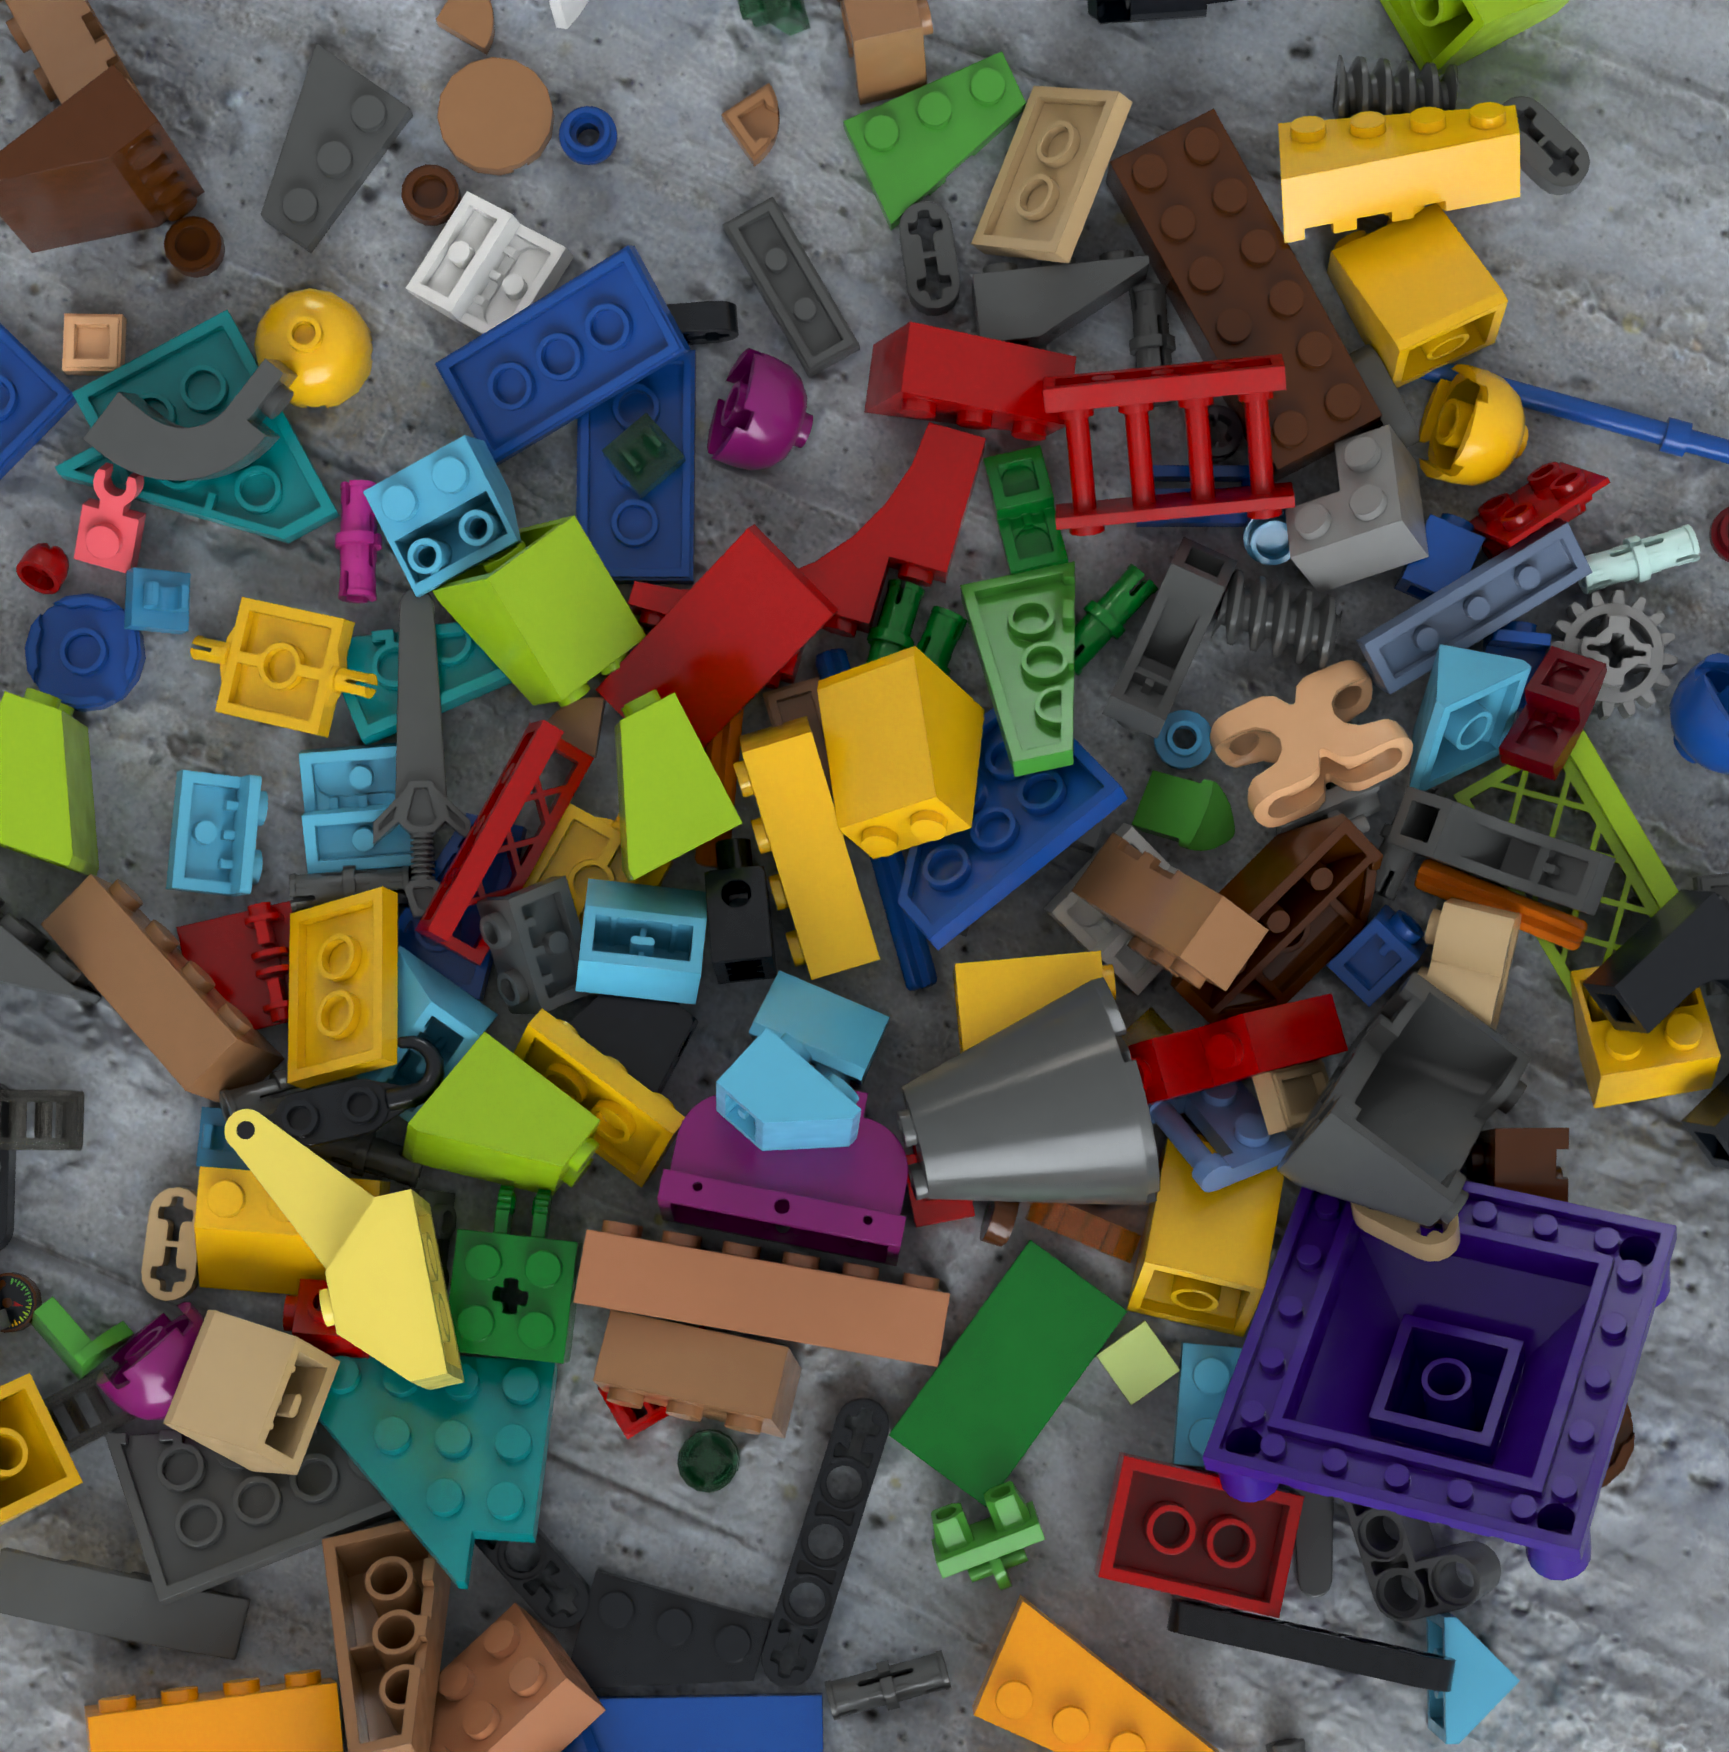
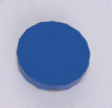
[25,593,146,712]

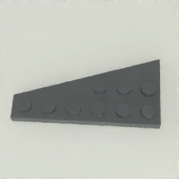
[105,1423,397,1606]

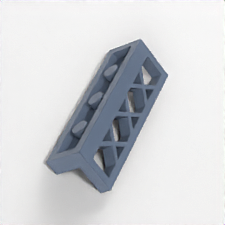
[1356,518,1593,695]

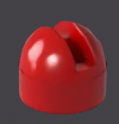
[16,543,69,594]

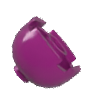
[707,348,813,471]
[96,1302,204,1420]

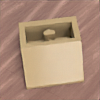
[163,1310,340,1475]

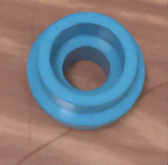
[1154,710,1212,770]

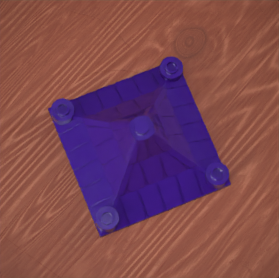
[1203,1181,1677,1581]

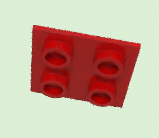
[1468,462,1611,560]
[176,901,294,1030]

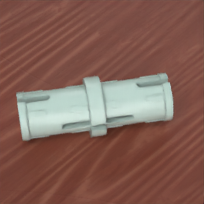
[1578,524,1700,595]

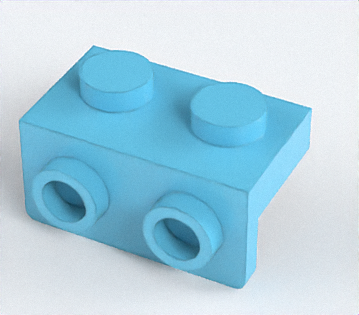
[166,770,268,897]

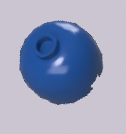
[1669,653,1729,775]

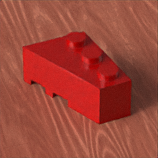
[864,321,1077,441]

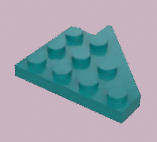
[55,310,340,544]
[318,1355,558,1589]

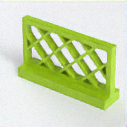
[1453,729,1679,1000]

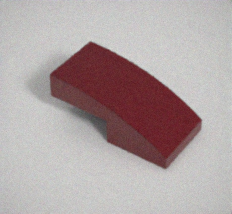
[1499,646,1607,781]

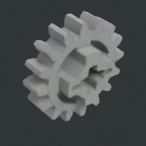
[1545,590,1678,721]

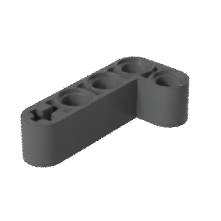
[1343,1501,1501,1621]

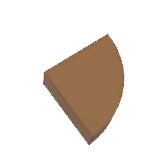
[436,0,495,55]
[721,83,780,167]
[547,697,606,758]

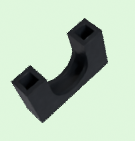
[1582,890,1729,1169]

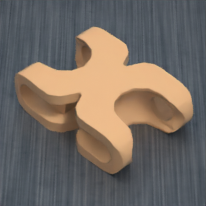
[1210,660,1413,828]

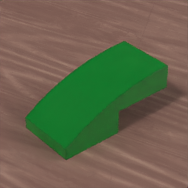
[983,445,1068,575]

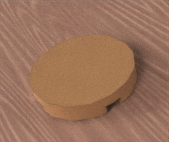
[437,57,555,176]

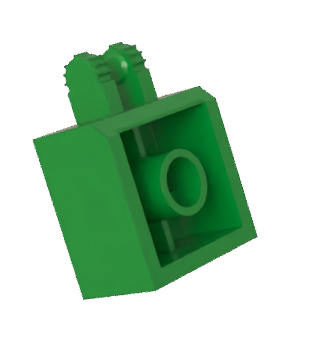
[449,1185,583,1364]

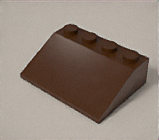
[0,64,205,253]

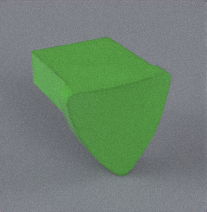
[1131,770,1235,851]
[31,1296,134,1380]

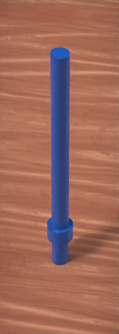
[1419,363,1729,464]

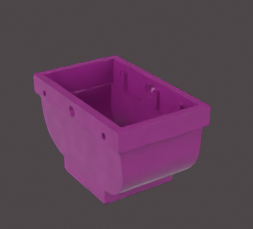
[657,1091,908,1266]

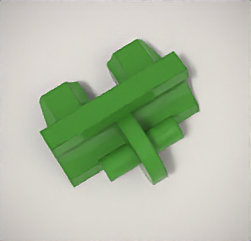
[931,1481,1045,1591]

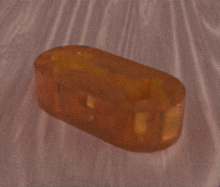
[1025,1202,1141,1264]

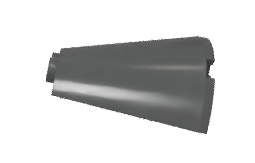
[896,977,1160,1205]

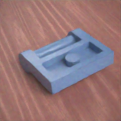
[1148,1081,1292,1193]

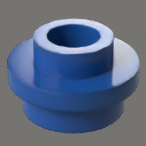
[559,106,618,165]

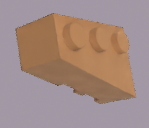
[1071,832,1269,991]
[593,1309,802,1438]

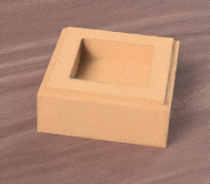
[62,313,127,376]

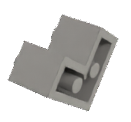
[1285,424,1429,593]

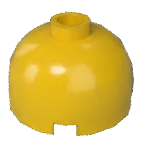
[254,288,373,408]
[1419,364,1528,486]

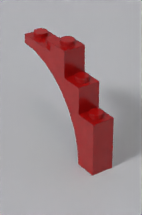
[628,422,986,689]
[1127,993,1348,1105]

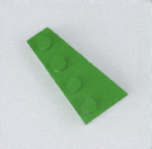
[960,561,1076,777]

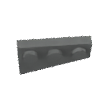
[261,43,413,253]

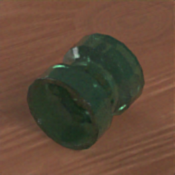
[677,1428,740,1493]

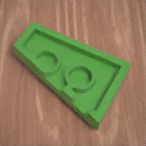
[843,51,1026,231]

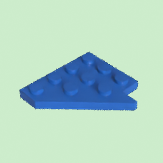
[898,707,1128,951]

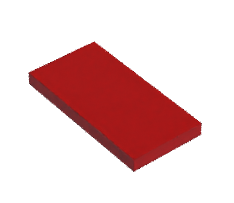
[595,524,839,749]

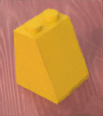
[1327,203,1508,388]
[817,646,985,859]
[953,951,1116,1053]
[1126,1134,1284,1337]
[0,1373,83,1526]

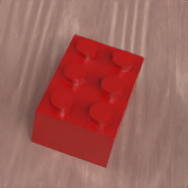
[1094,1452,1305,1618]

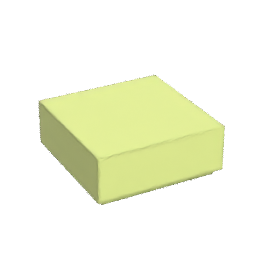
[1096,1320,1180,1405]

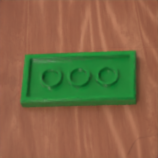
[889,1240,1128,1507]

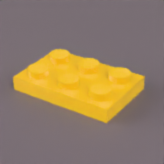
[287,886,398,1089]
[514,1008,685,1188]

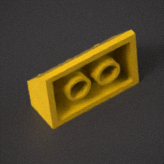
[194,1166,391,1295]

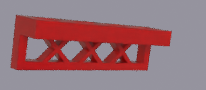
[415,720,594,966]

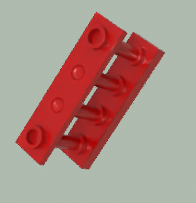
[1043,354,1295,536]

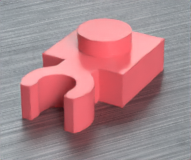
[74,462,146,573]

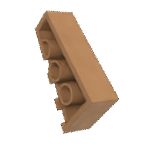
[0,0,148,107]
[837,0,933,105]
[40,874,285,1103]
[322,1521,451,1752]

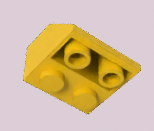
[1570,966,1721,1108]

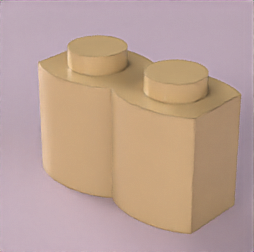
[1418,897,1522,1031]

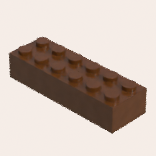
[1106,108,1382,483]

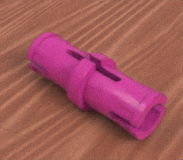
[335,480,382,603]

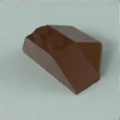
[1170,813,1383,1024]

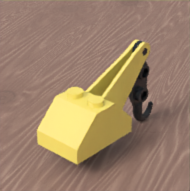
[224,1035,465,1390]

